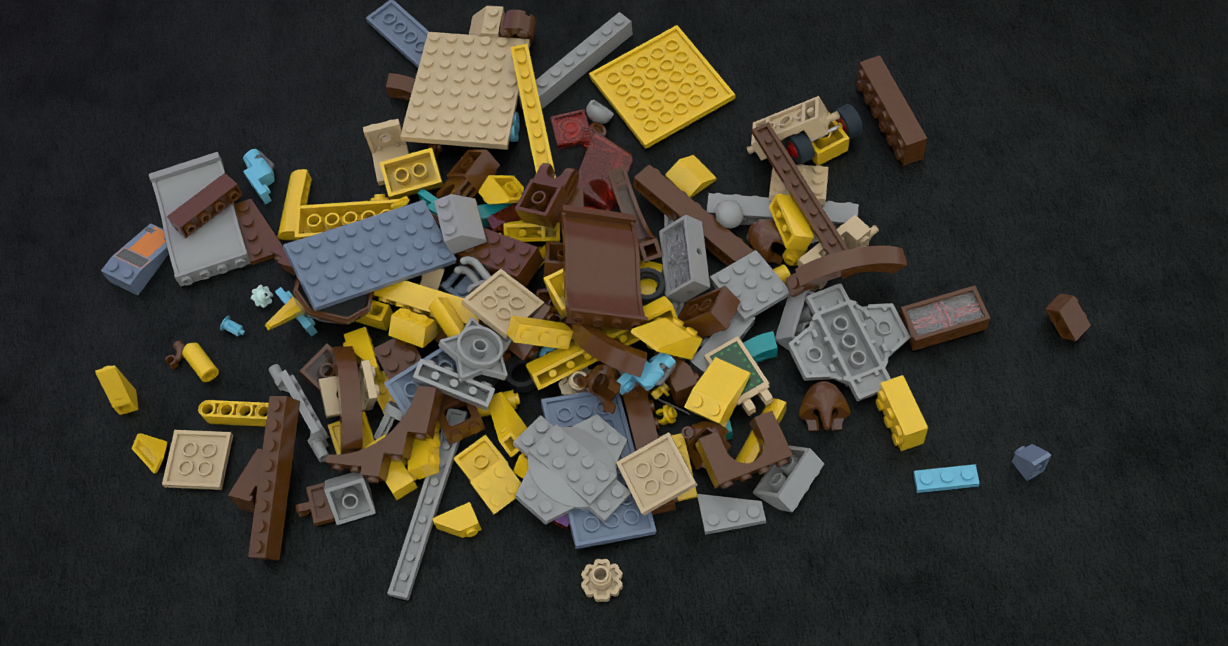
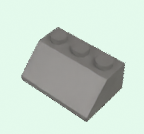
[434,194,487,254]
[775,289,814,350]
[753,446,824,512]

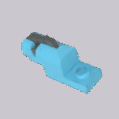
[243,149,275,205]
[617,352,677,395]

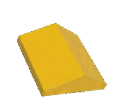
[665,155,717,198]

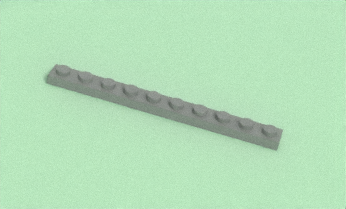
[387,408,468,600]

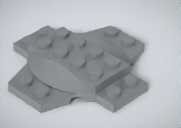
[787,283,910,402]
[513,415,631,524]

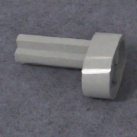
[374,401,404,440]

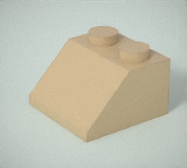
[469,6,505,37]

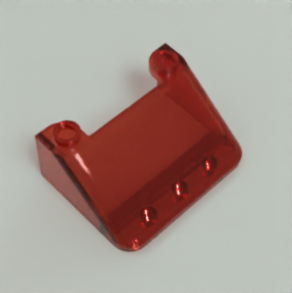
[575,127,633,211]

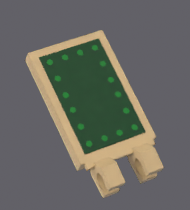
[704,336,773,416]

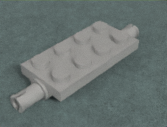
[269,364,329,462]

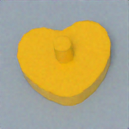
[391,196,409,210]

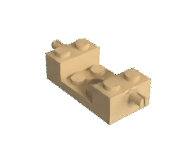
[747,96,840,160]
[798,215,879,292]

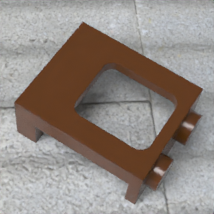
[438,394,486,445]

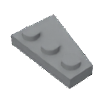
[697,494,766,535]

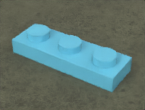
[275,287,317,336]
[913,464,980,493]

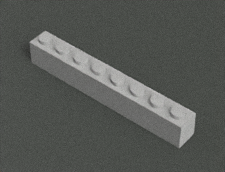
[518,12,633,109]
[707,193,858,230]

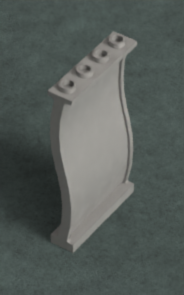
[149,152,250,286]

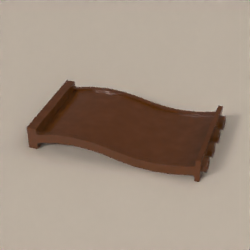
[558,204,648,331]

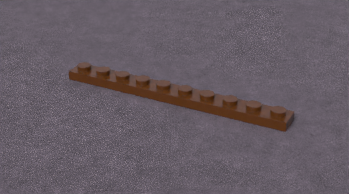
[752,122,853,279]

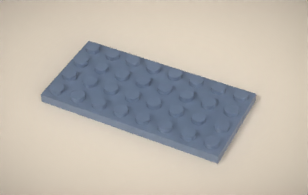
[283,200,457,311]
[541,392,656,549]

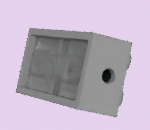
[659,215,710,303]

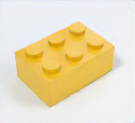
[379,148,443,200]
[876,375,928,451]

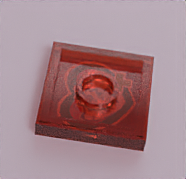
[550,109,593,149]

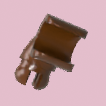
[165,340,185,369]

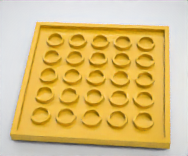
[589,25,735,149]

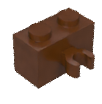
[1045,294,1091,341]

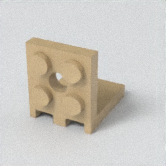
[363,119,409,186]
[318,360,380,418]

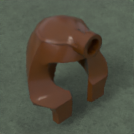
[746,219,785,265]
[577,365,639,414]
[799,381,851,432]
[682,421,733,470]

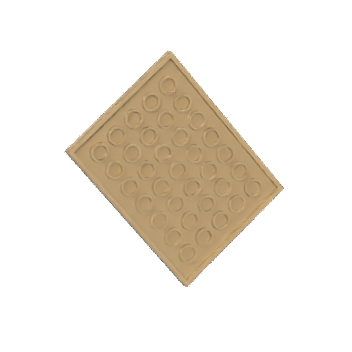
[400,32,530,150]

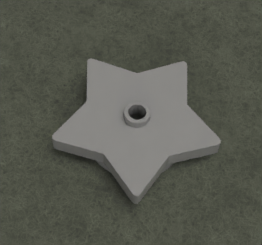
[438,317,512,382]

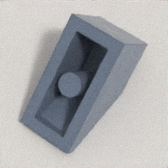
[1012,444,1051,481]

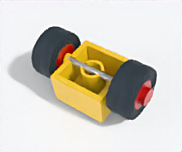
[785,104,863,166]

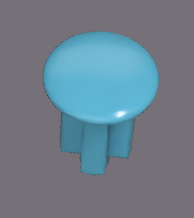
[220,316,245,336]

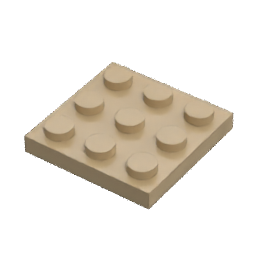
[769,164,828,205]
[461,269,544,339]
[162,430,233,490]
[616,432,697,515]

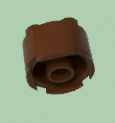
[499,10,536,46]

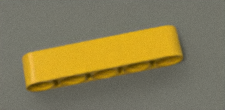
[198,400,269,427]

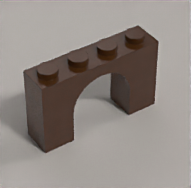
[695,411,793,489]

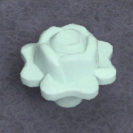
[251,285,273,308]

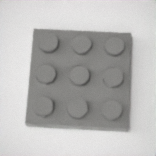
[709,250,790,323]

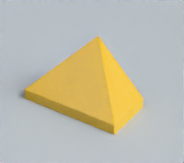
[132,433,167,474]

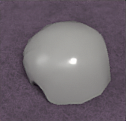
[586,100,614,124]
[714,200,743,229]

